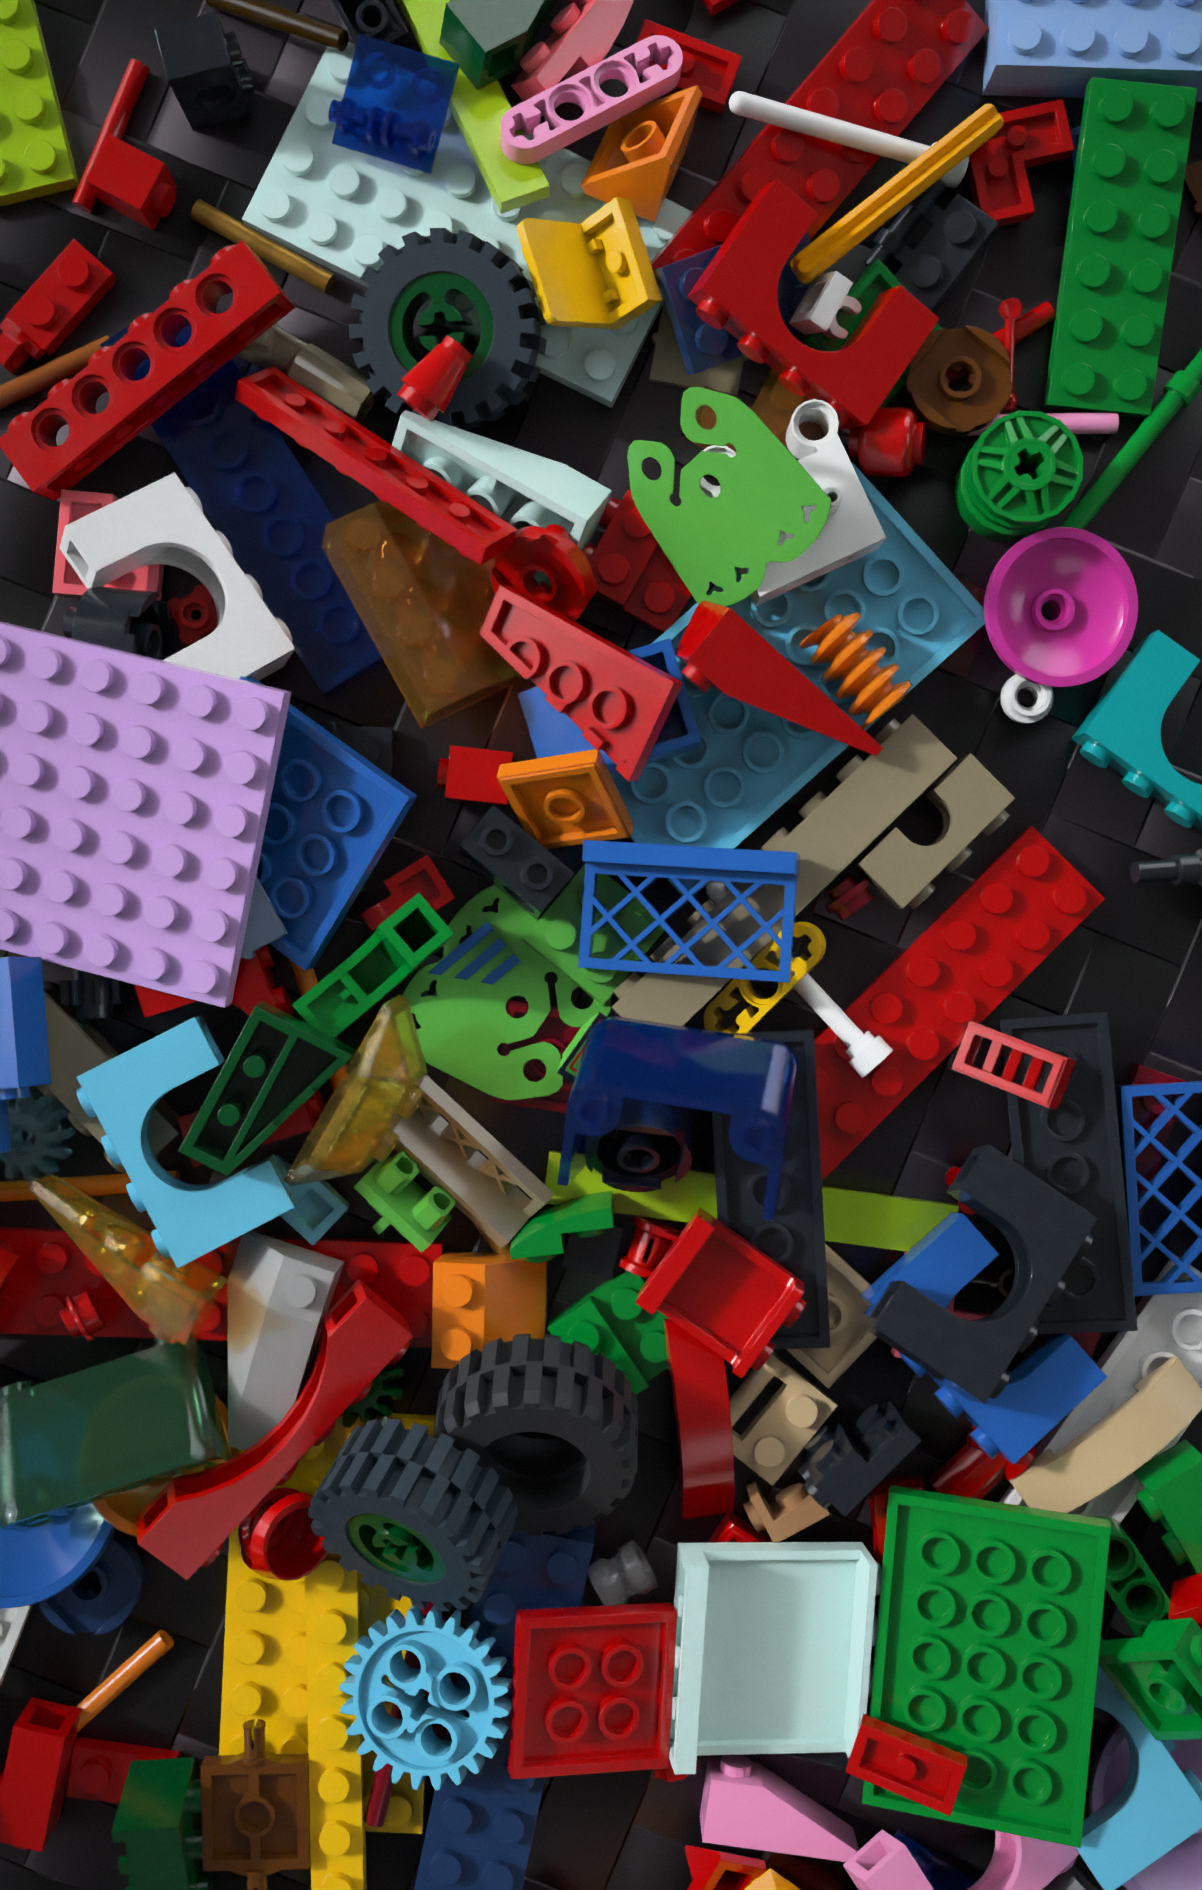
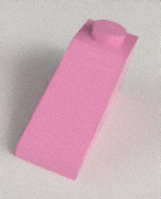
[700,1755,859,1862]

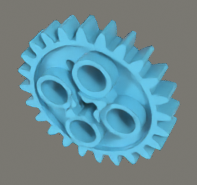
[339,1606,512,1790]

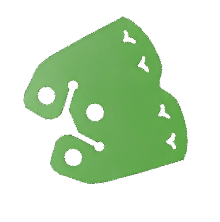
[627,387,831,606]
[392,885,611,1100]

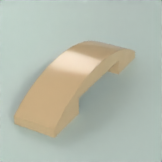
[1009,1355,1202,1513]

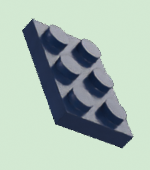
[655,232,811,375]

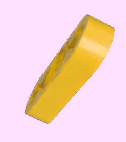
[704,922,826,1034]

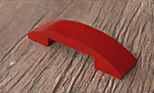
[664,1319,734,1519]

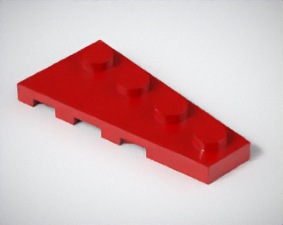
[480,585,683,782]

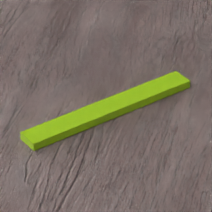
[545,1150,959,1252]

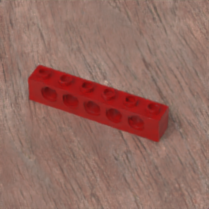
[0,240,296,501]

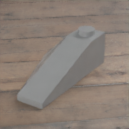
[227,1231,345,1451]

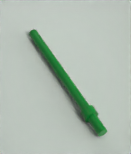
[1060,348,1202,530]

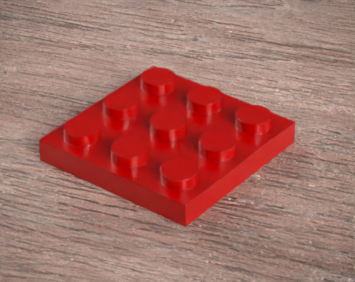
[507,1602,677,1779]

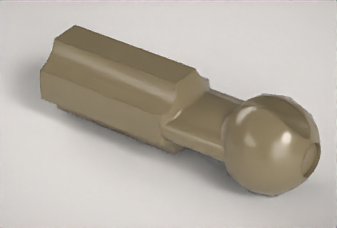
[237,323,378,424]

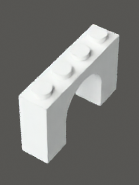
[59,472,295,681]

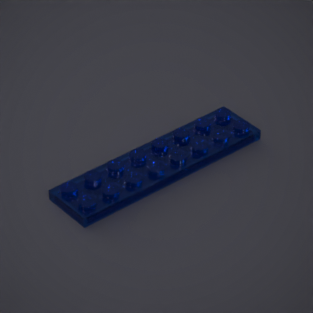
[100,304,413,697]

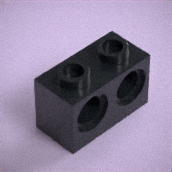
[459,805,574,921]

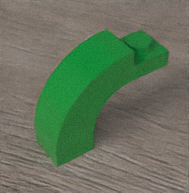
[291,893,454,1038]

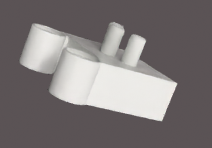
[700,399,886,607]

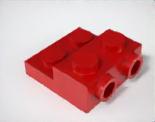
[582,489,692,634]

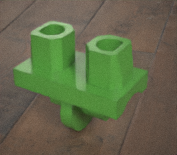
[353,1151,456,1253]

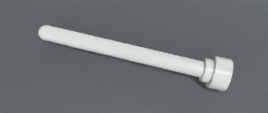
[729,91,969,188]
[706,881,893,1078]

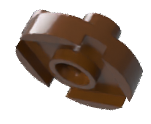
[903,326,1012,438]

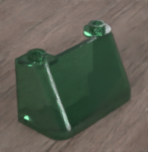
[0,1331,231,1531]

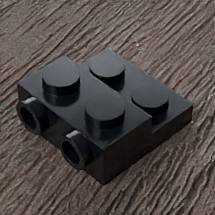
[797,1398,922,1517]

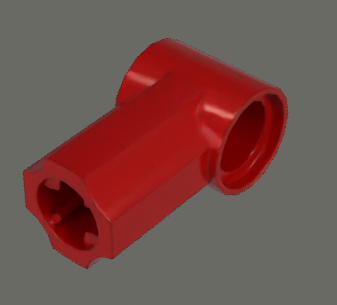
[929,1426,1037,1499]

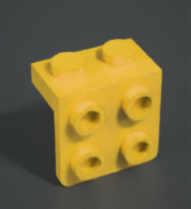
[516,197,662,330]

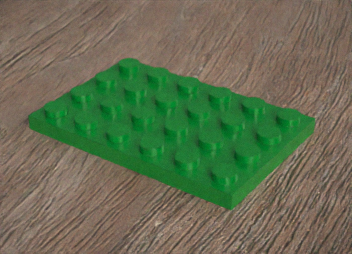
[862,1485,1111,1848]

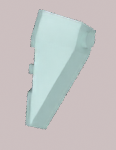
[392,410,612,587]

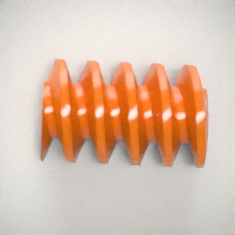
[798,612,912,729]

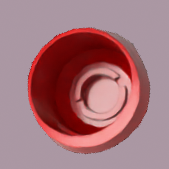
[238,1487,327,1581]

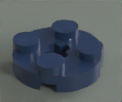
[38,1532,147,1635]

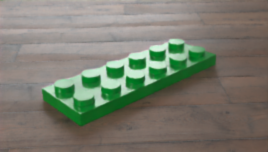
[1043,77,1197,418]

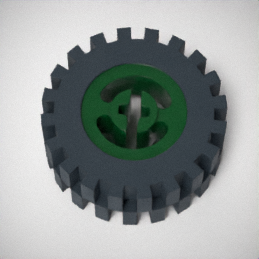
[349,228,547,429]
[308,1419,518,1611]

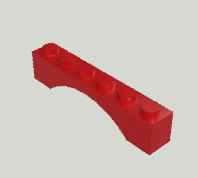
[136,1279,413,1580]

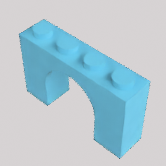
[76,1015,298,1269]
[1075,1637,1202,1890]

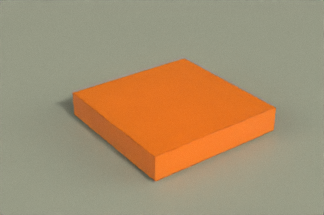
[497,749,634,849]

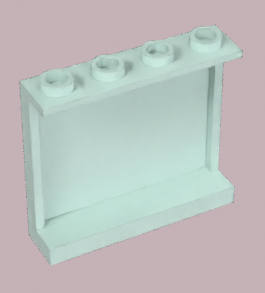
[669,1542,882,1775]

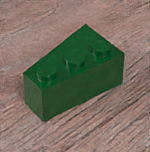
[178,1000,356,1176]
[111,1757,212,1890]

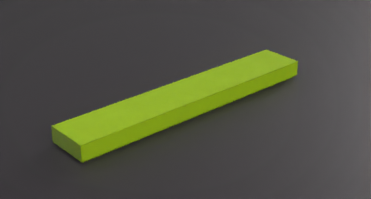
[397,0,550,214]

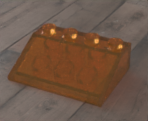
[322,501,524,729]

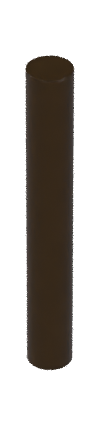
[205,0,349,52]

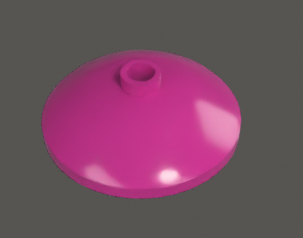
[984,527,1138,687]

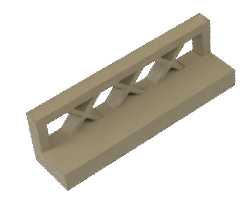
[350,1051,554,1249]

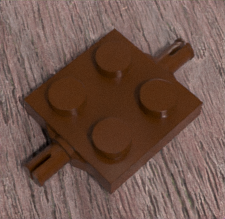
[201,1719,311,1890]

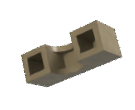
[852,753,1015,910]

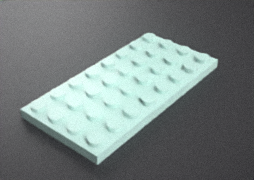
[242,42,692,408]

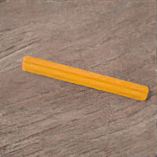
[790,103,1003,284]

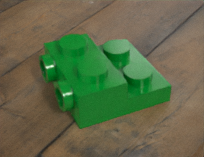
[547,1269,669,1395]
[1098,1618,1202,1740]

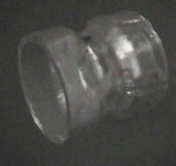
[588,1540,658,1606]

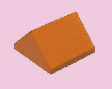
[580,85,702,222]

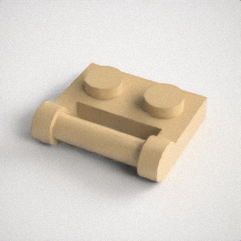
[729,1351,837,1486]

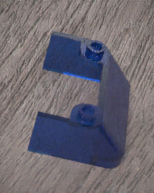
[557,1016,799,1221]

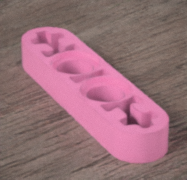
[500,35,683,165]

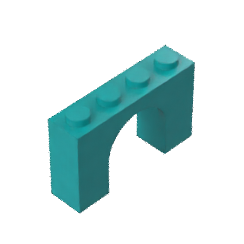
[1071,630,1202,831]

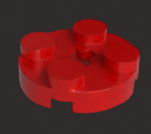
[491,524,598,622]

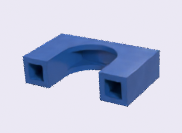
[860,1212,1107,1465]

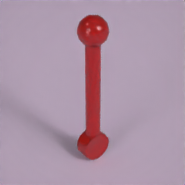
[999,298,1022,412]

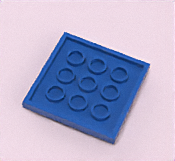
[240,676,417,971]

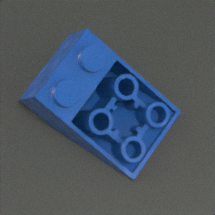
[518,638,702,776]

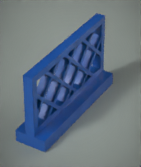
[578,840,800,983]
[1116,1081,1202,1296]

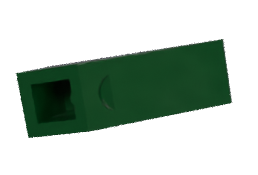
[439,0,557,90]

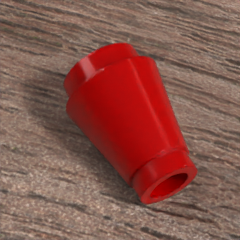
[397,335,473,422]

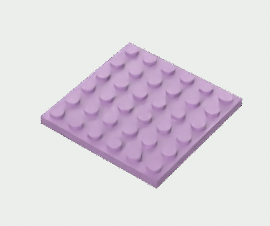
[0,621,291,1008]

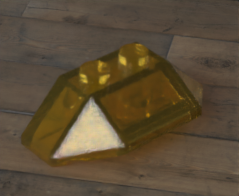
[283,995,427,1186]

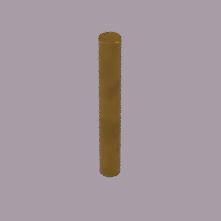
[191,199,336,294]

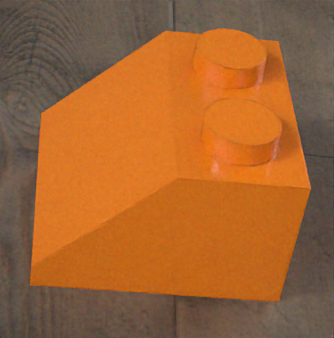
[431,1251,548,1369]

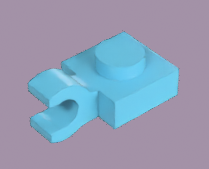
[275,1154,351,1246]

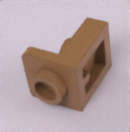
[743,1480,830,1543]

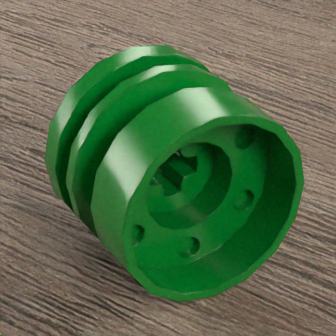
[954,411,1083,543]

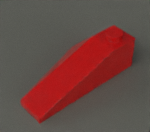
[675,600,883,756]

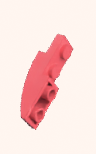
[511,0,634,102]

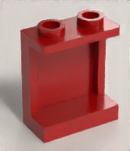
[635,1207,806,1379]

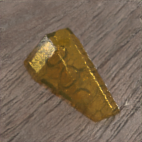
[29,1173,228,1345]

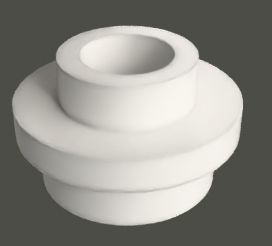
[1000,674,1054,724]

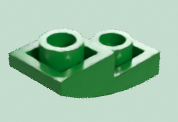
[510,1191,615,1263]

